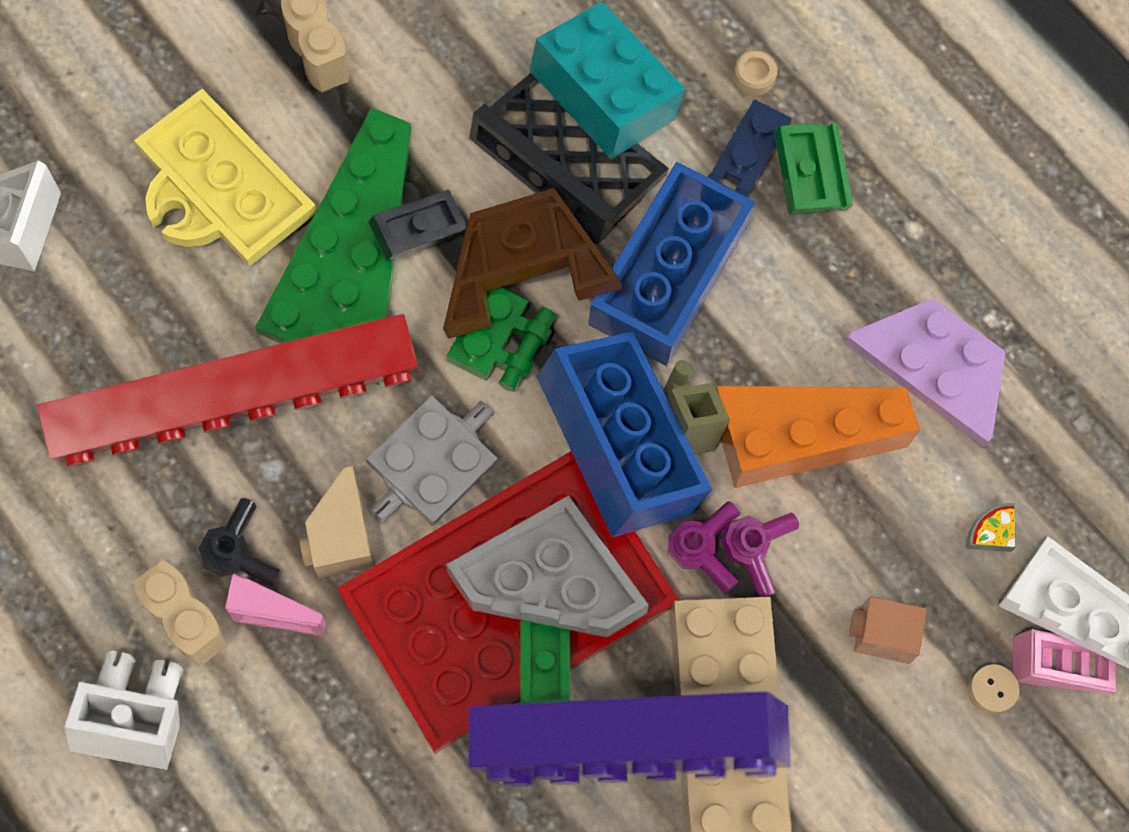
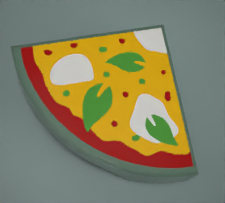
[966,503,1016,552]

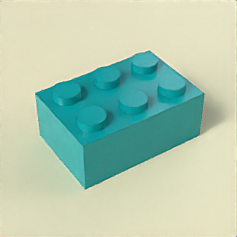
[529,1,685,159]

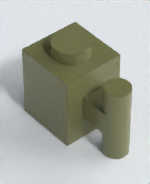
[663,360,730,454]

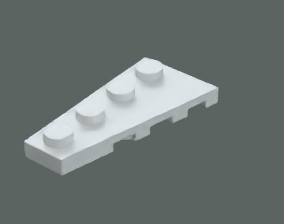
[998,536,1129,669]

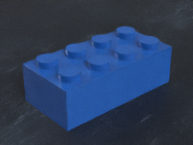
[588,161,755,366]
[537,331,712,537]

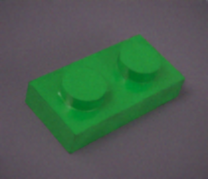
[520,620,570,704]

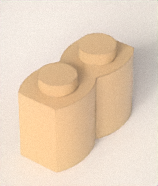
[281,0,350,92]
[133,560,228,666]

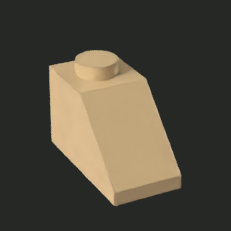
[300,466,374,579]

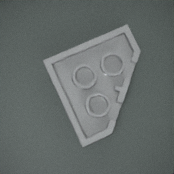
[446,496,648,637]

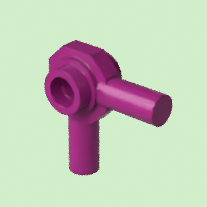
[667,501,740,594]
[721,512,799,597]

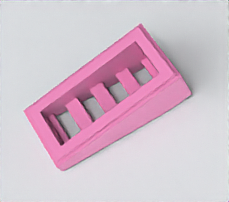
[225,574,327,636]
[1012,629,1116,694]

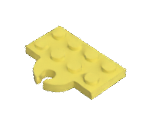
[134,89,317,267]

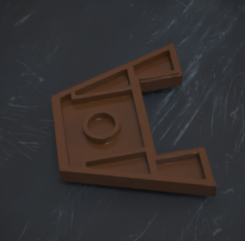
[443,188,623,339]

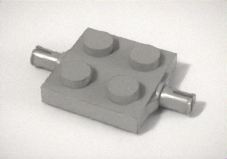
[366,396,498,526]

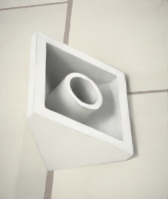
[0,161,61,272]

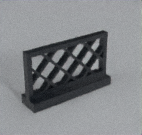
[469,73,669,244]

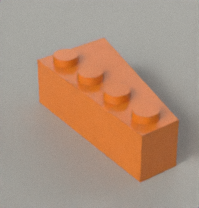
[716,386,920,488]

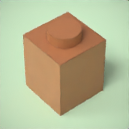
[849,596,927,664]

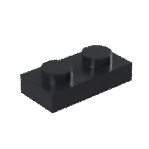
[368,189,467,261]

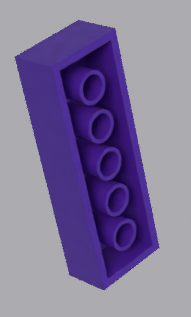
[468,691,791,787]

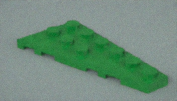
[255,108,412,385]

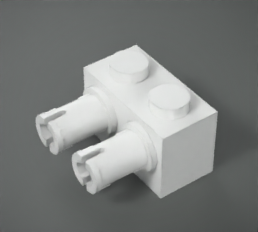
[64,651,183,770]

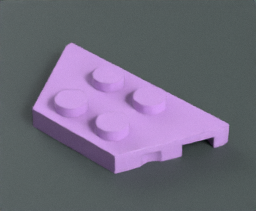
[845,298,1006,447]

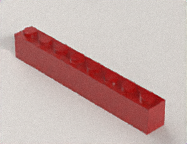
[37,313,420,467]

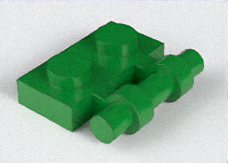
[446,287,556,392]

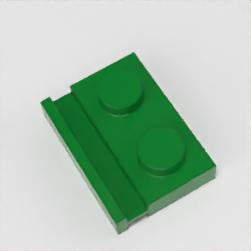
[774,123,853,215]

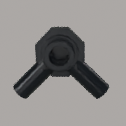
[197,498,280,586]

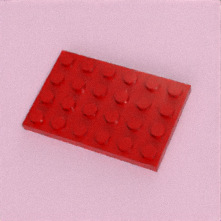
[337,451,680,754]

